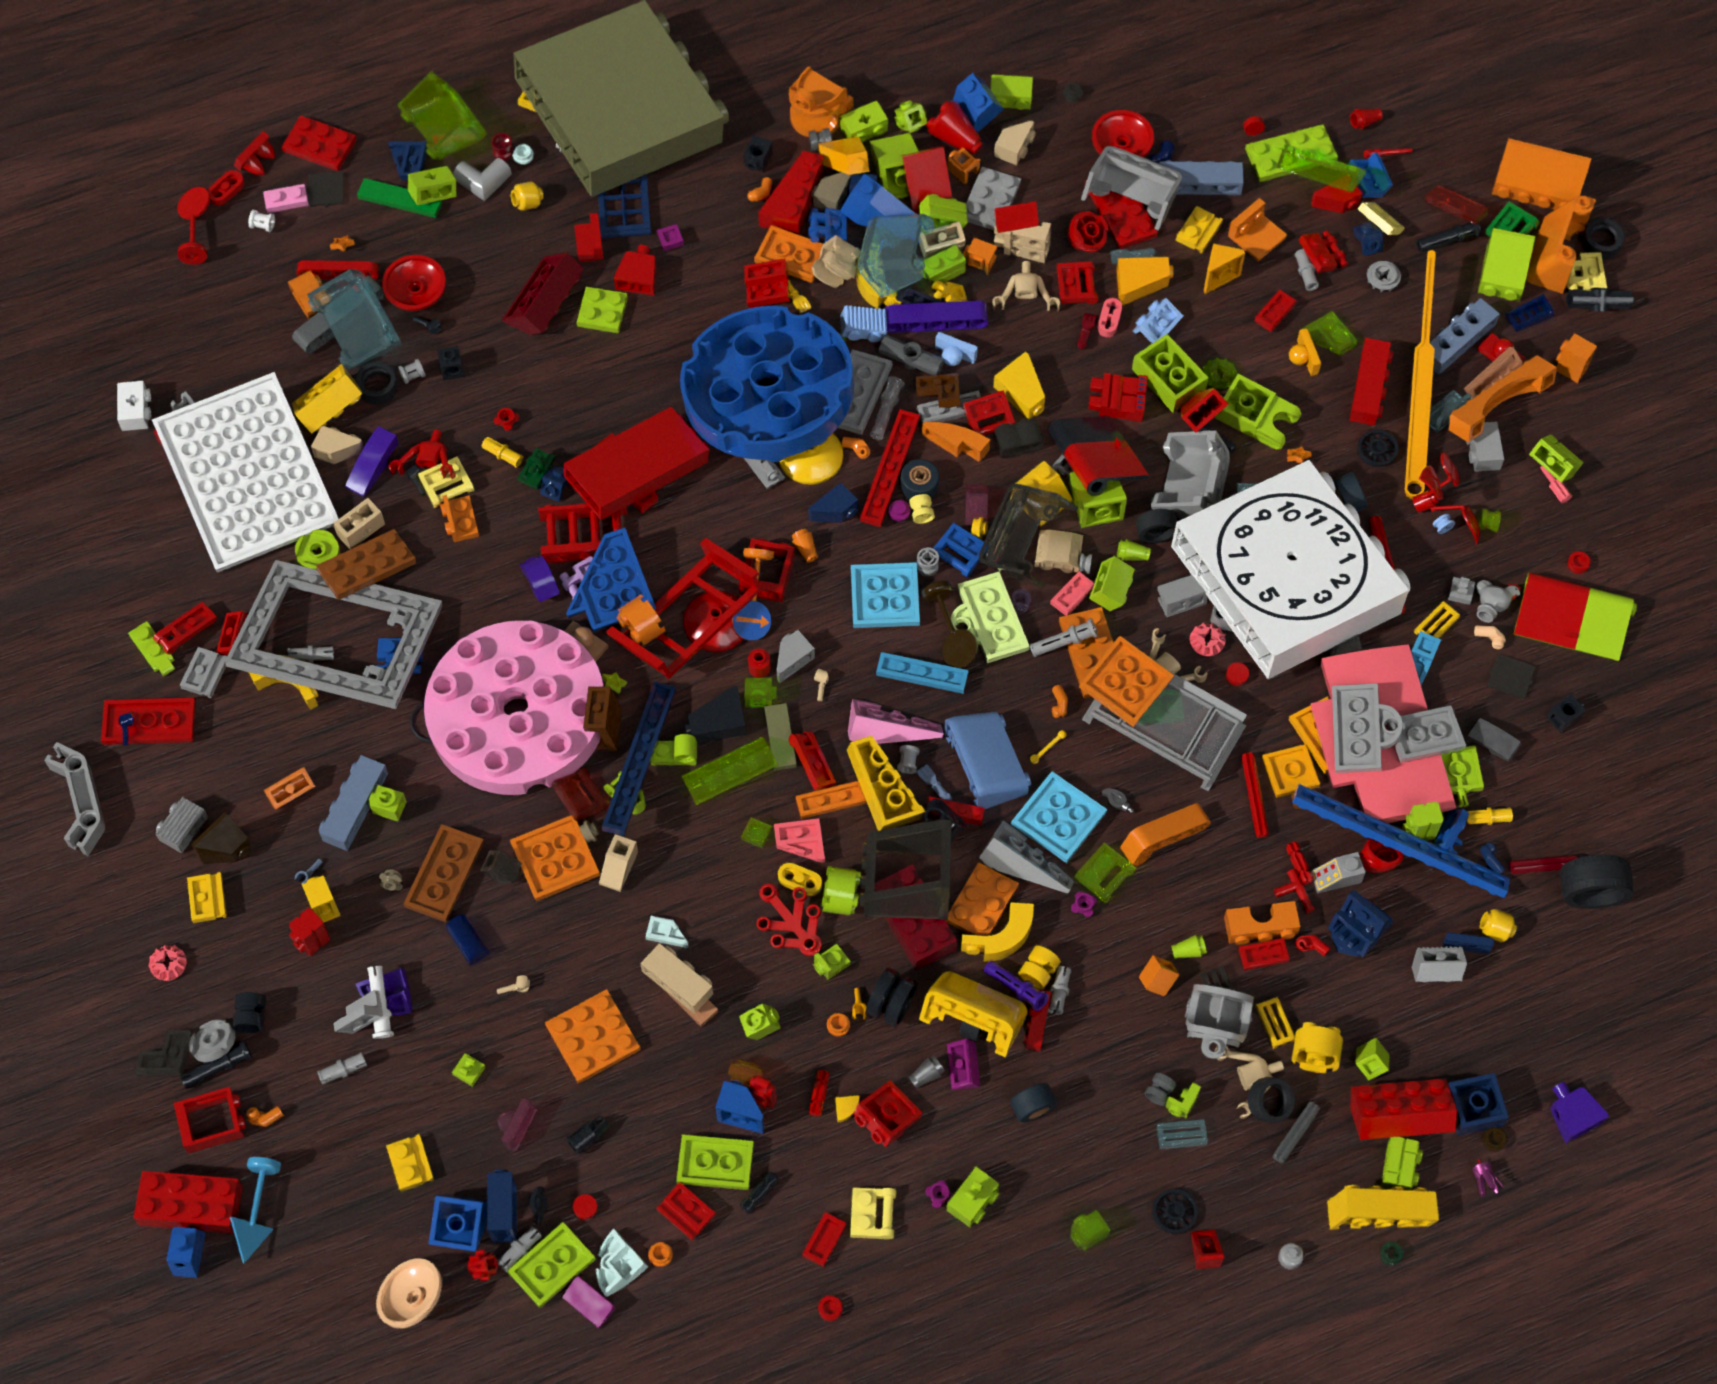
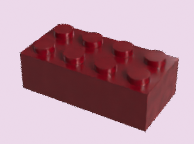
[872,864,957,971]

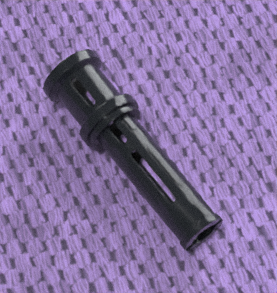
[1416,218,1481,252]
[180,1040,253,1089]

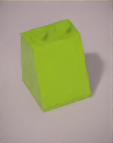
[870,133,919,199]
[1478,228,1535,301]
[1069,472,1127,528]

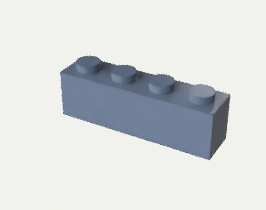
[1159,161,1243,195]
[319,755,388,851]

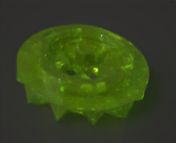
[1203,357,1237,389]

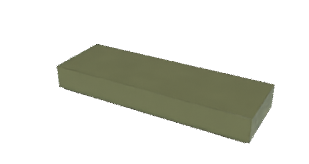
[764,703,797,771]

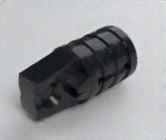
[566,1116,610,1155]

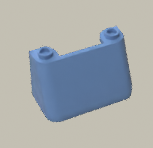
[945,711,1031,809]

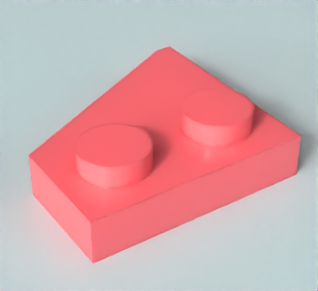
[774,819,825,863]

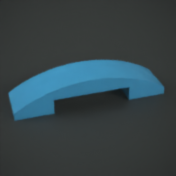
[1411,631,1441,686]

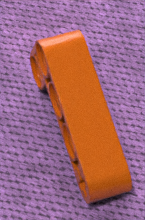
[1120,803,1211,867]

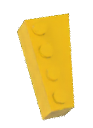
[847,735,926,833]
[1327,1185,1439,1229]

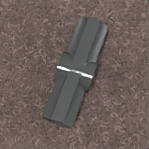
[879,335,944,375]

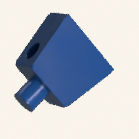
[167,1227,206,1278]

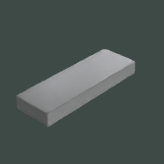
[917,390,981,424]

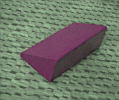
[947,1039,980,1090]
[562,1276,615,1328]

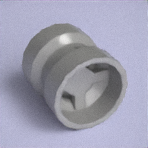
[917,547,939,577]

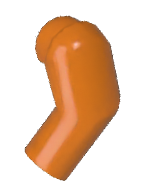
[842,436,870,459]
[1051,685,1068,718]
[246,1106,284,1127]

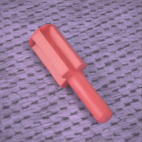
[1540,466,1572,504]

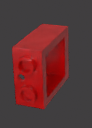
[739,538,795,603]
[174,1087,246,1154]

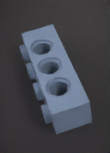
[1429,298,1499,375]

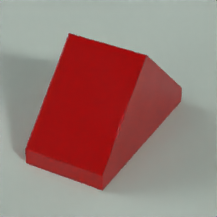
[1191,1229,1224,1270]

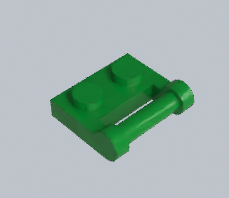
[1485,202,1540,237]

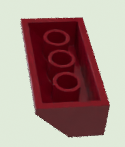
[502,252,584,335]

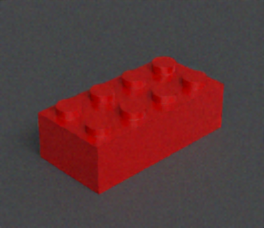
[1350,1079,1457,1140]
[133,1171,243,1234]

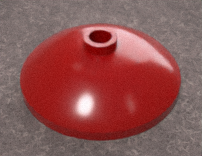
[1092,110,1154,158]
[382,255,446,311]
[683,591,743,652]

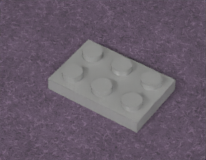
[966,167,1021,230]
[1387,706,1466,763]

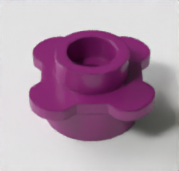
[1071,892,1097,917]
[925,1180,954,1208]

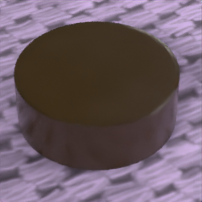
[1482,1127,1507,1152]

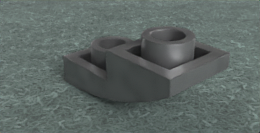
[1468,718,1521,762]

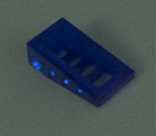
[1506,294,1554,332]

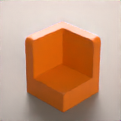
[1139,955,1180,996]

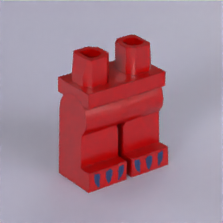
[1088,373,1147,422]

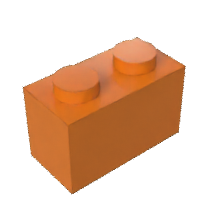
[1555,333,1597,383]

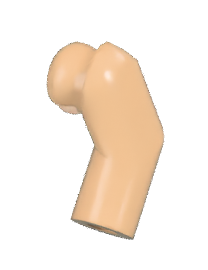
[1474,625,1506,649]

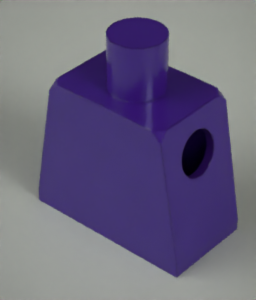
[1551,1081,1609,1143]

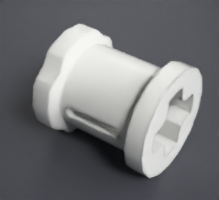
[248,209,275,232]

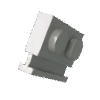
[180,647,227,698]

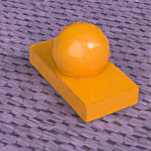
[1289,328,1321,376]

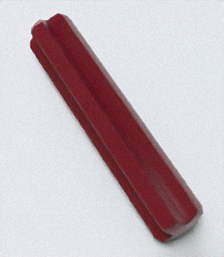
[1510,855,1578,874]

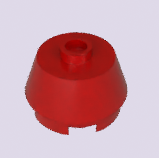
[1067,211,1109,252]

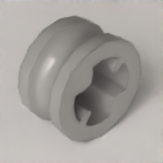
[1079,553,1092,574]

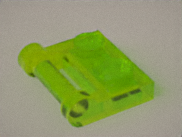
[1075,843,1136,903]

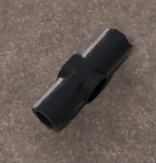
[1566,287,1634,311]

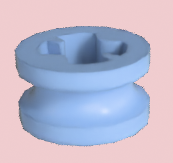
[1433,514,1455,534]

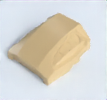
[1035,530,1083,573]

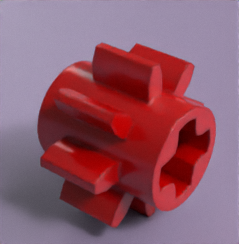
[468,1250,498,1281]

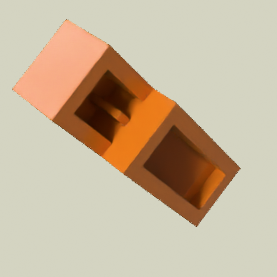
[922,422,990,462]

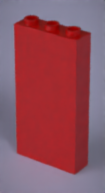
[564,407,709,520]

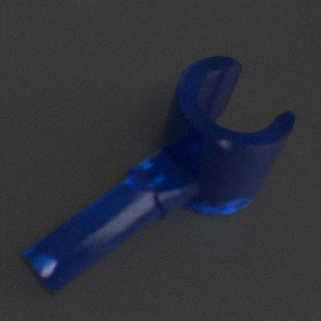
[119,713,135,746]

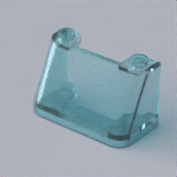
[858,214,935,298]
[307,269,401,370]

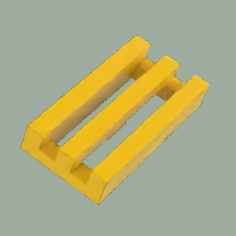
[1414,601,1460,639]
[1255,997,1295,1049]

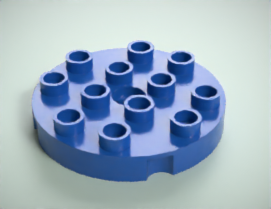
[680,306,855,462]

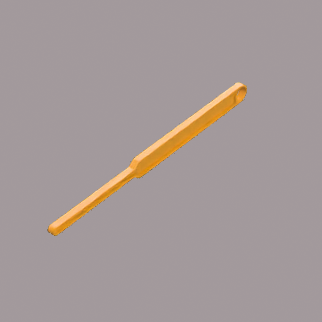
[1405,250,1436,499]

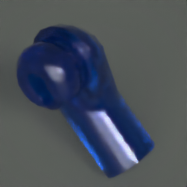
[1149,140,1174,164]

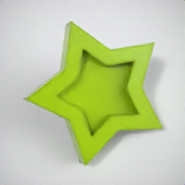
[601,672,627,693]

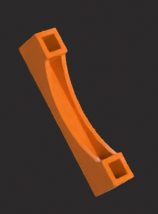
[1449,355,1557,443]

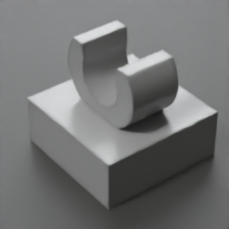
[1448,577,1475,605]

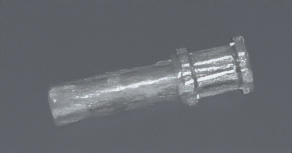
[870,377,905,440]

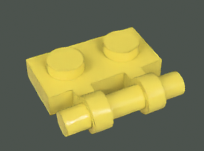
[1566,253,1607,290]

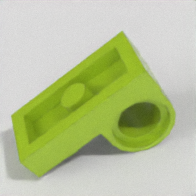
[651,734,697,766]

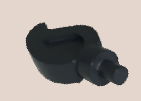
[530,1186,548,1225]

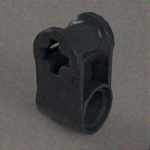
[925,799,967,843]

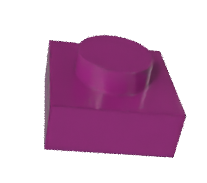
[657,224,684,251]

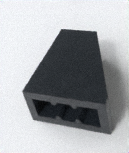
[685,686,746,744]

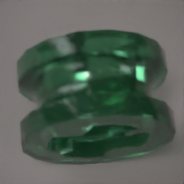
[1380,1242,1403,1266]

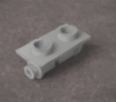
[744,458,785,489]

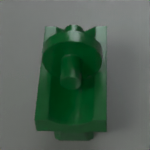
[518,448,556,490]

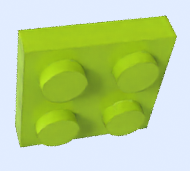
[577,287,628,333]

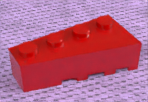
[758,151,823,235]

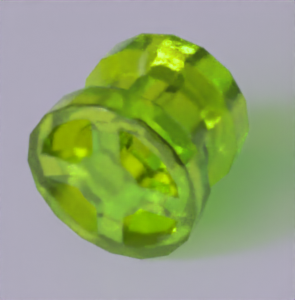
[1479,508,1501,532]

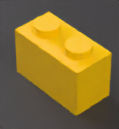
[302,875,341,923]

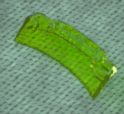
[1277,144,1366,192]

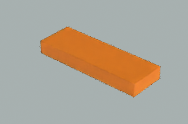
[795,781,867,819]

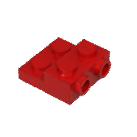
[853,1080,923,1147]

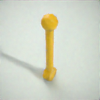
[1030,730,1067,764]

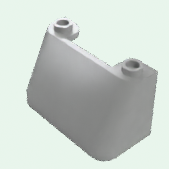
[1151,431,1230,519]

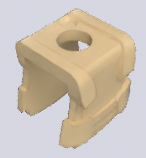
[811,235,861,288]

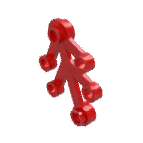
[756,883,822,956]

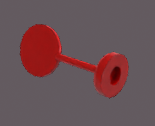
[177,187,210,265]

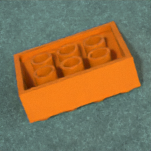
[1492,138,1591,210]

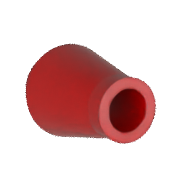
[1350,108,1382,129]

